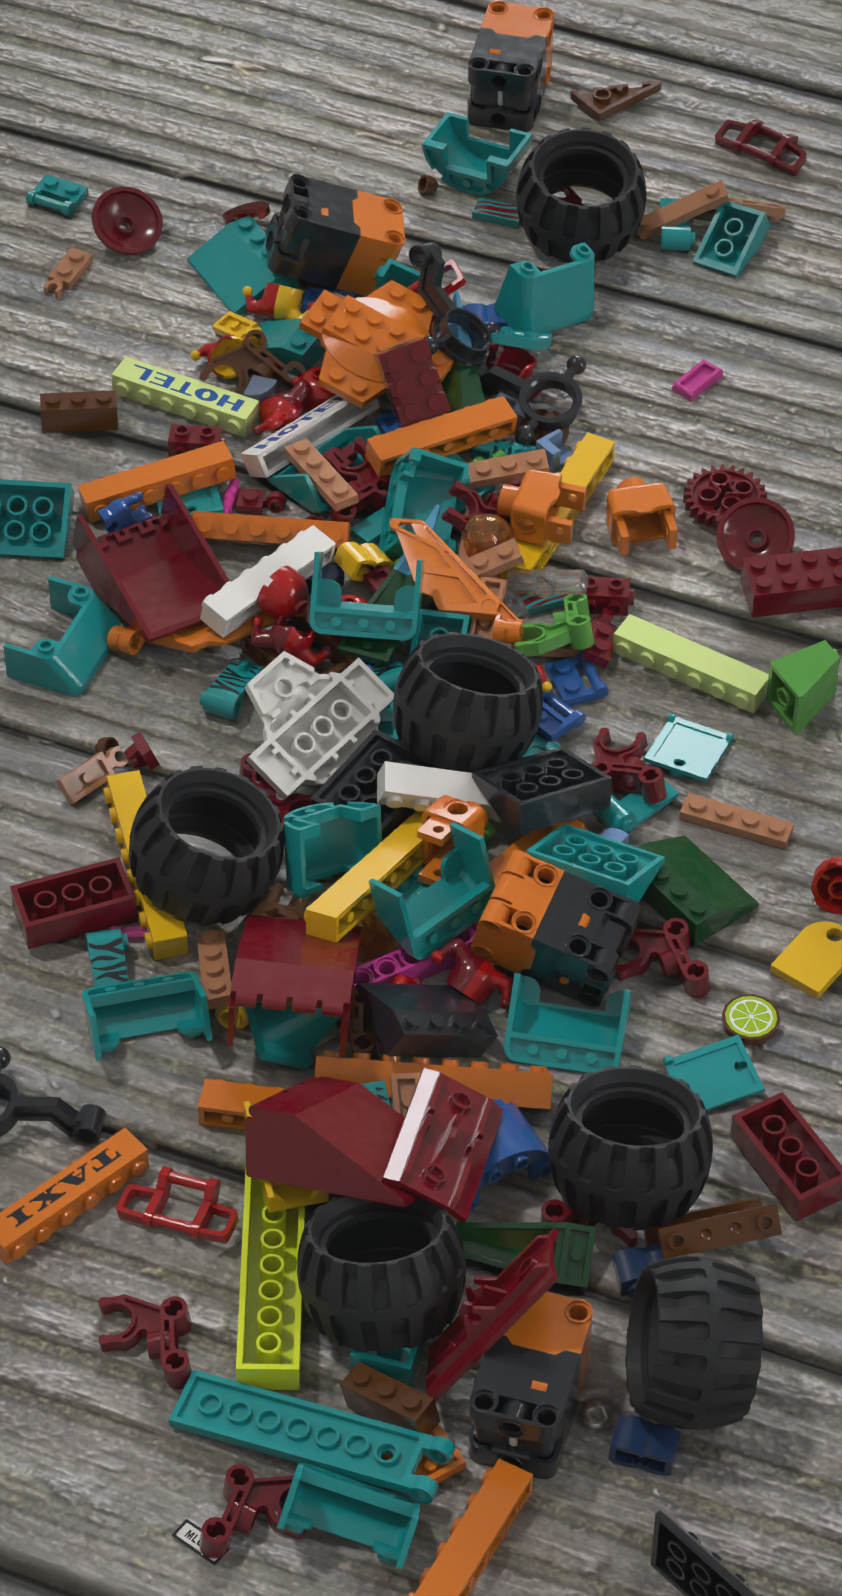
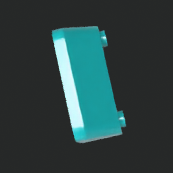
[309,551,425,641]
[4,576,120,696]
[368,822,495,960]
[82,971,213,1061]
[277,1462,420,1569]

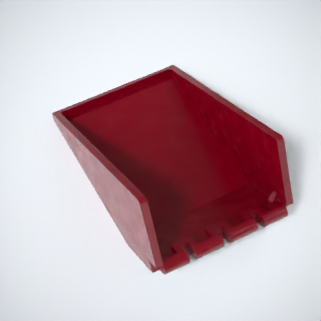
[72,483,230,643]
[227,915,362,1058]
[245,1076,422,1207]

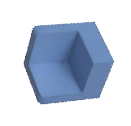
[536,429,572,473]

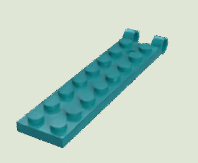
[168,1369,455,1504]

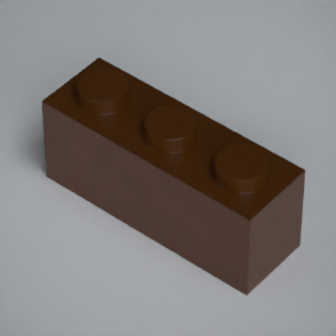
[40,390,118,433]
[340,1362,440,1435]

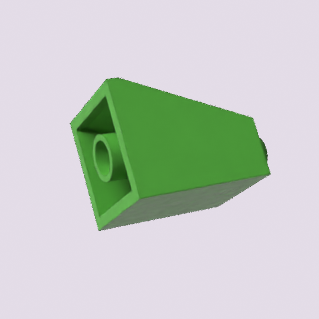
[766,640,840,734]

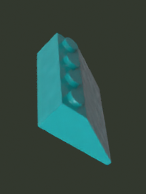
[187,216,298,315]
[0,479,75,559]
[526,823,665,902]

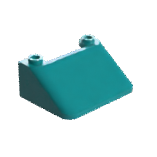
[266,426,382,514]
[504,973,633,1073]

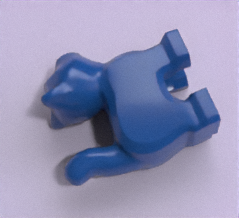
[97,492,153,536]

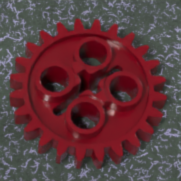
[683,464,767,530]

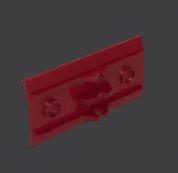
[381,1068,504,1224]
[426,1228,559,1403]

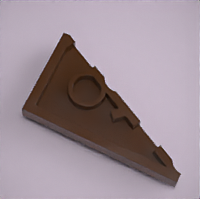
[570,81,662,121]

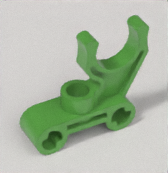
[514,592,594,657]

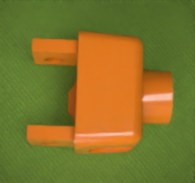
[497,469,586,547]
[606,477,678,556]
[417,795,489,885]

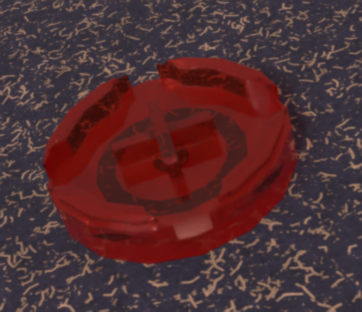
[222,201,271,225]

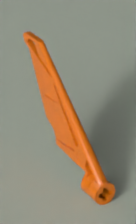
[389,518,524,645]
[107,608,307,655]

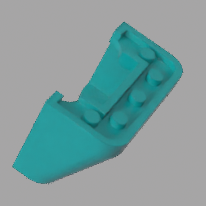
[493,242,594,334]
[379,447,470,558]

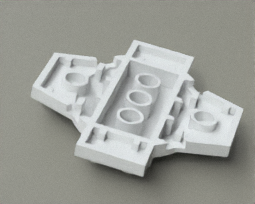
[245,651,394,800]

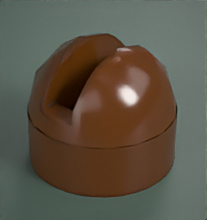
[418,174,438,195]
[95,737,119,757]

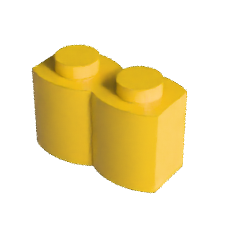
[333,542,395,581]

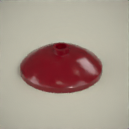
[91,186,163,255]
[716,497,795,571]

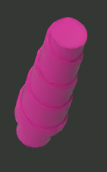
[223,478,240,514]

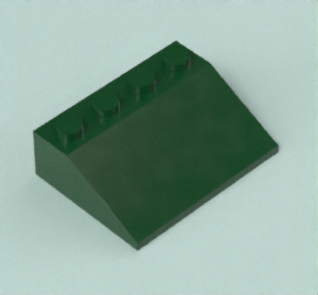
[637,836,759,947]

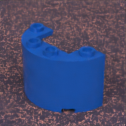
[470,1099,551,1211]

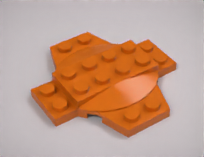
[299,280,454,408]

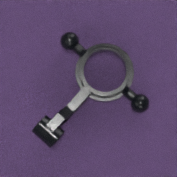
[409,242,501,366]
[477,355,587,445]
[0,1046,107,1144]

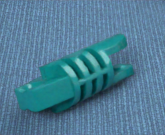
[470,440,536,460]

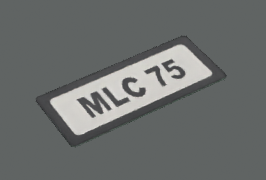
[172,1519,230,1565]

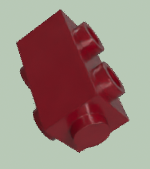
[168,424,227,457]
[576,576,634,616]

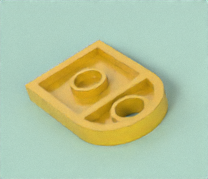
[770,921,842,1000]

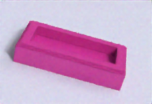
[672,359,723,402]

